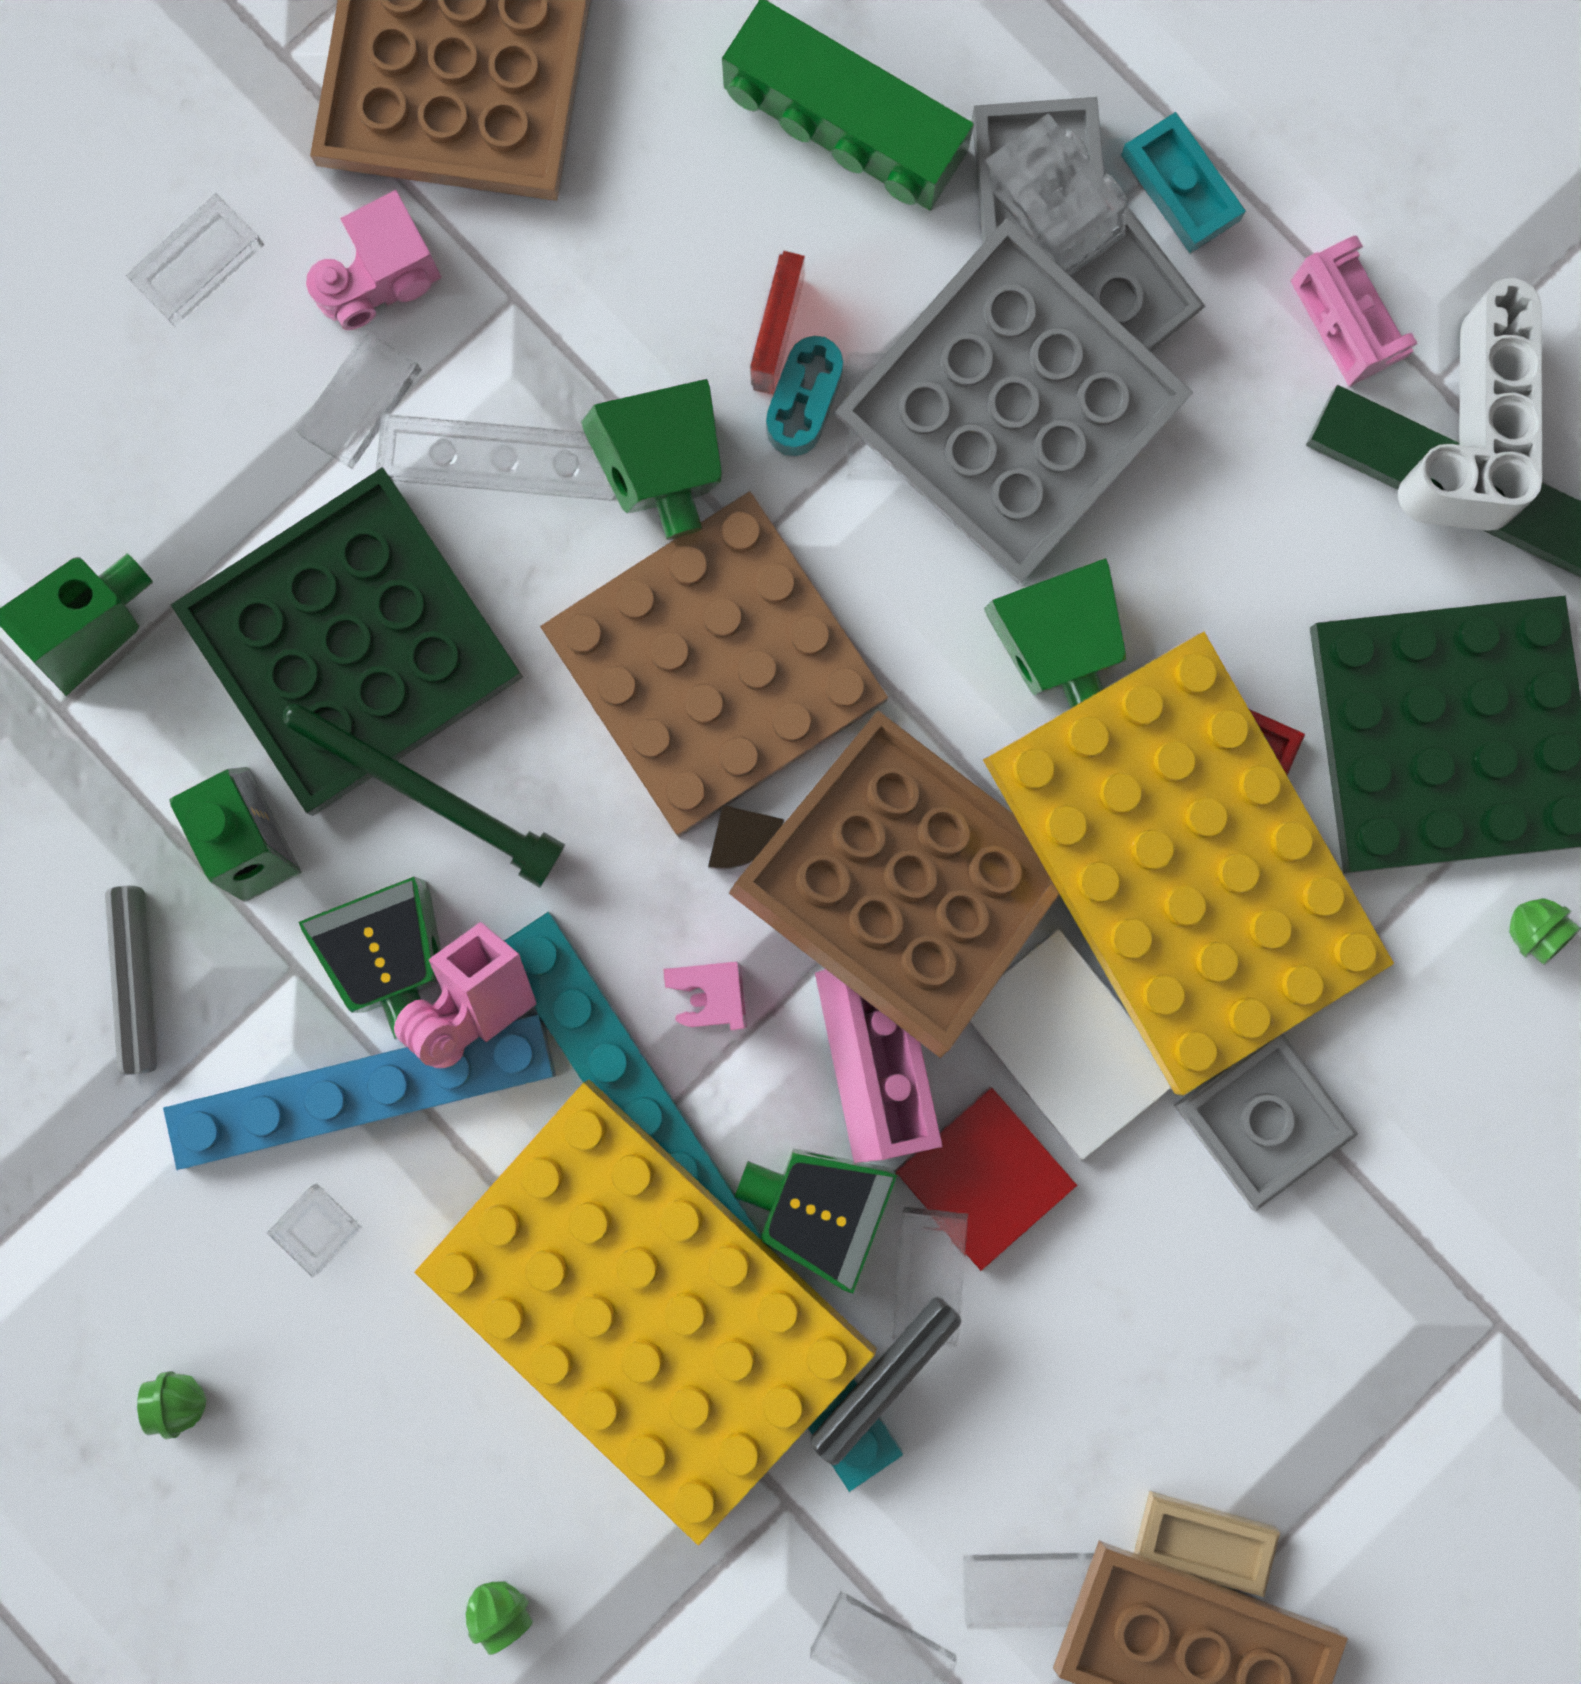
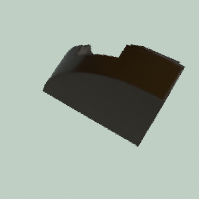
[708,805,784,870]

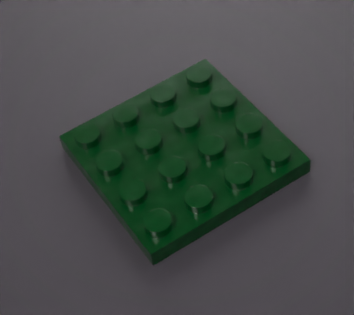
[170,467,523,816]
[1310,595,1581,874]

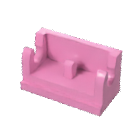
[1290,235,1418,387]
[663,961,747,1030]

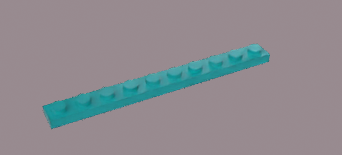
[504,912,903,1492]

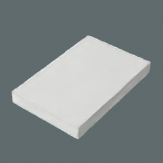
[969,929,1171,1160]

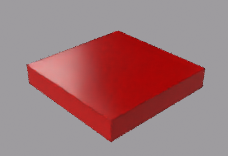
[894,1087,1078,1271]

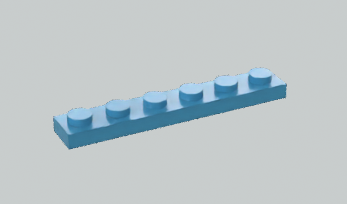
[163,1015,556,1170]

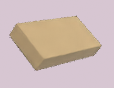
[1134,1491,1280,1597]

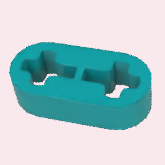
[766,336,843,456]

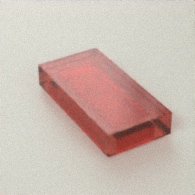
[750,250,805,395]

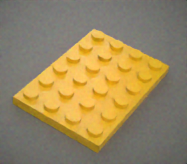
[983,631,1394,1096]
[414,1079,877,1546]

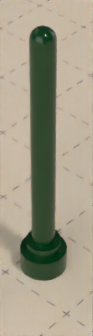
[282,704,566,888]

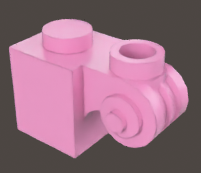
[306,190,442,330]
[394,922,537,1068]

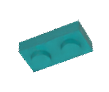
[1121,112,1246,254]

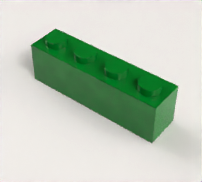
[722,0,974,211]

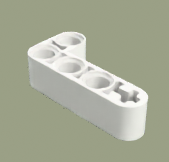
[1397,278,1542,531]

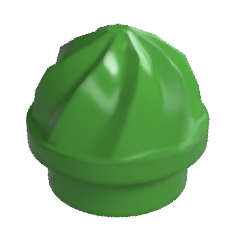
[1509,898,1581,965]
[137,1371,206,1439]
[465,1581,533,1655]

